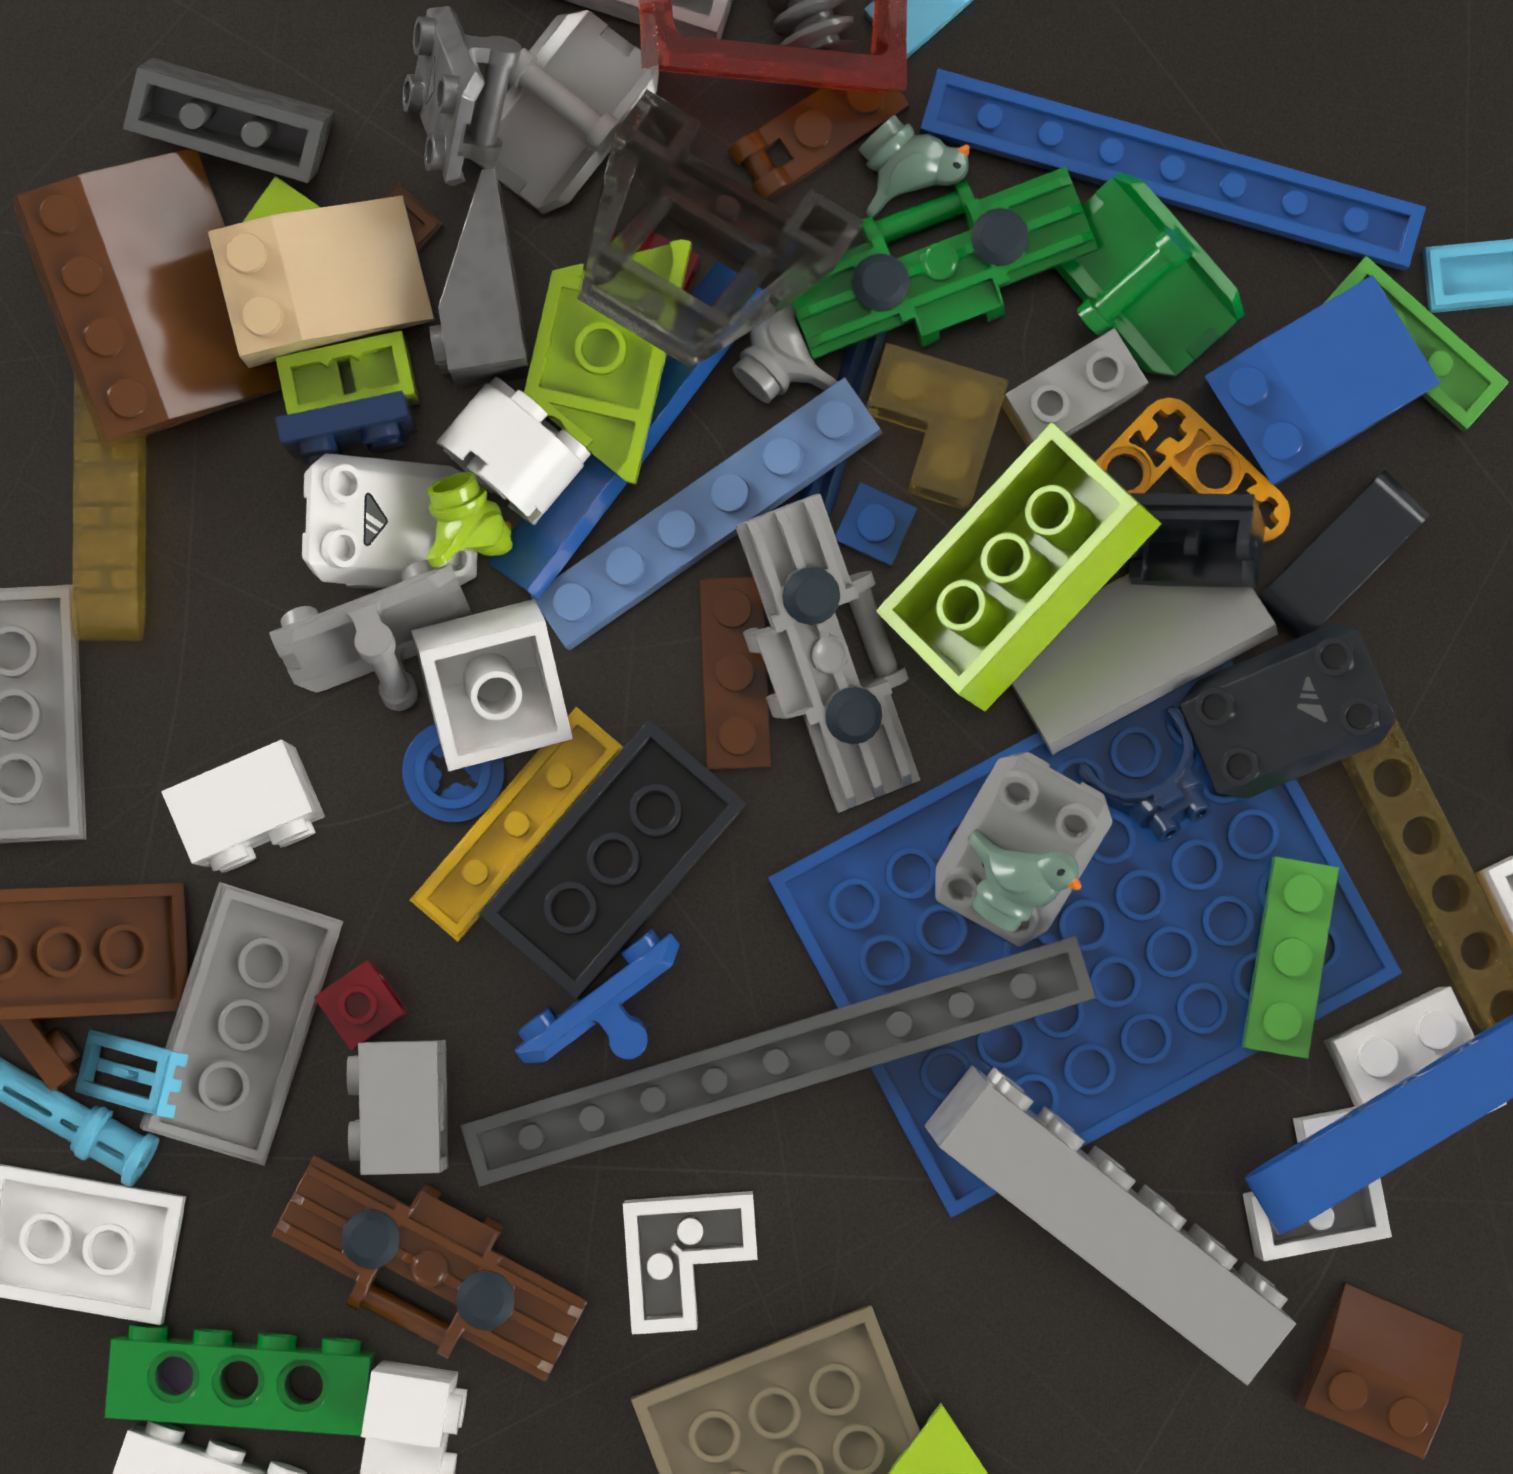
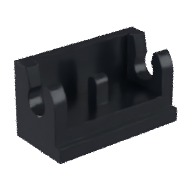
[1129,493,1265,588]

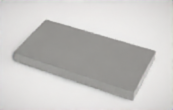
[1011,574,1278,755]
[0,585,87,844]
[140,882,343,1166]

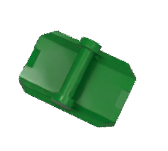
[1054,172,1244,377]

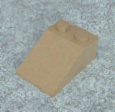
[208,196,435,368]

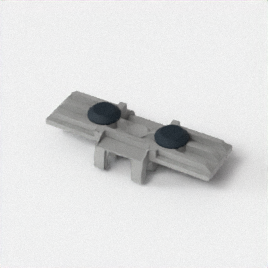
[735,493,921,813]

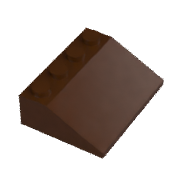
[13,149,282,450]

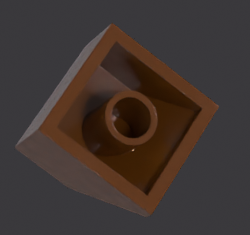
[1294,1282,1463,1459]

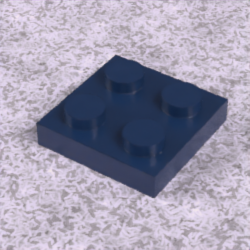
[275,390,418,465]

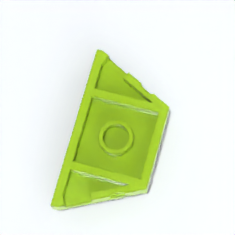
[524,239,692,485]

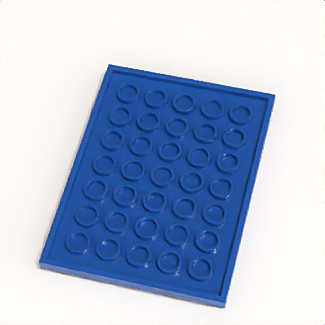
[768,660,1402,1218]

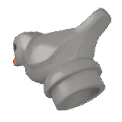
[733,293,838,403]

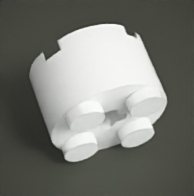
[437,376,591,525]

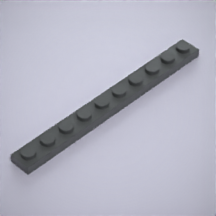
[460,935,1096,1187]

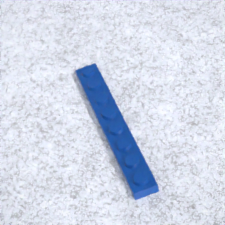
[919,68,1426,271]

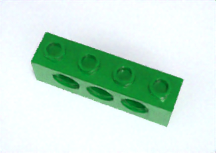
[105,1324,376,1436]

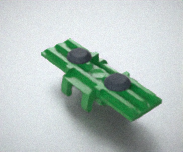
[781,166,1098,359]

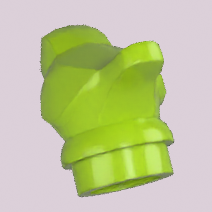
[426,472,513,567]

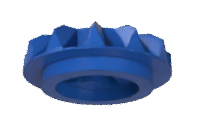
[402,724,505,823]

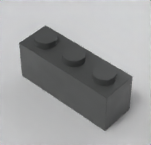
[123,58,335,183]

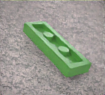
[1323,256,1509,432]
[1241,857,1339,1059]

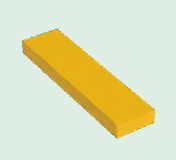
[410,707,624,942]

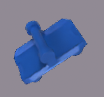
[514,929,680,1063]

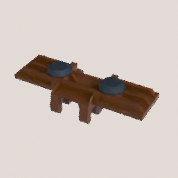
[271,1155,588,1382]

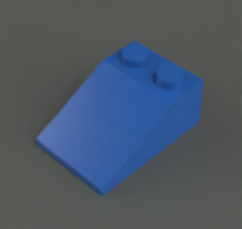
[1205,275,1441,485]

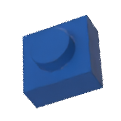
[835,482,918,568]

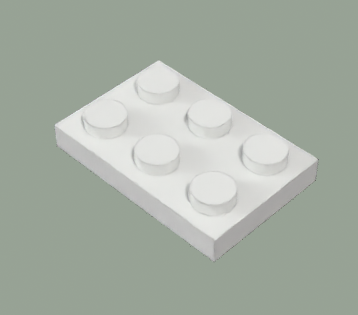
[0,1164,186,1325]

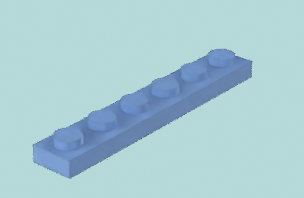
[531,377,883,650]

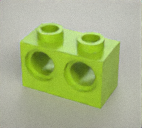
[275,331,420,415]

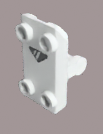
[302,453,477,589]

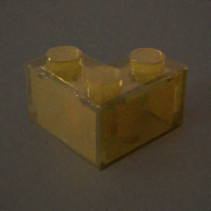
[867,343,1009,511]

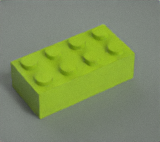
[876,422,1161,712]

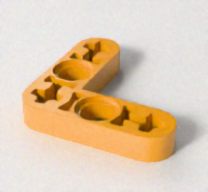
[1096,397,1291,544]

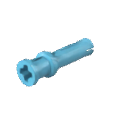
[0,1057,159,1187]

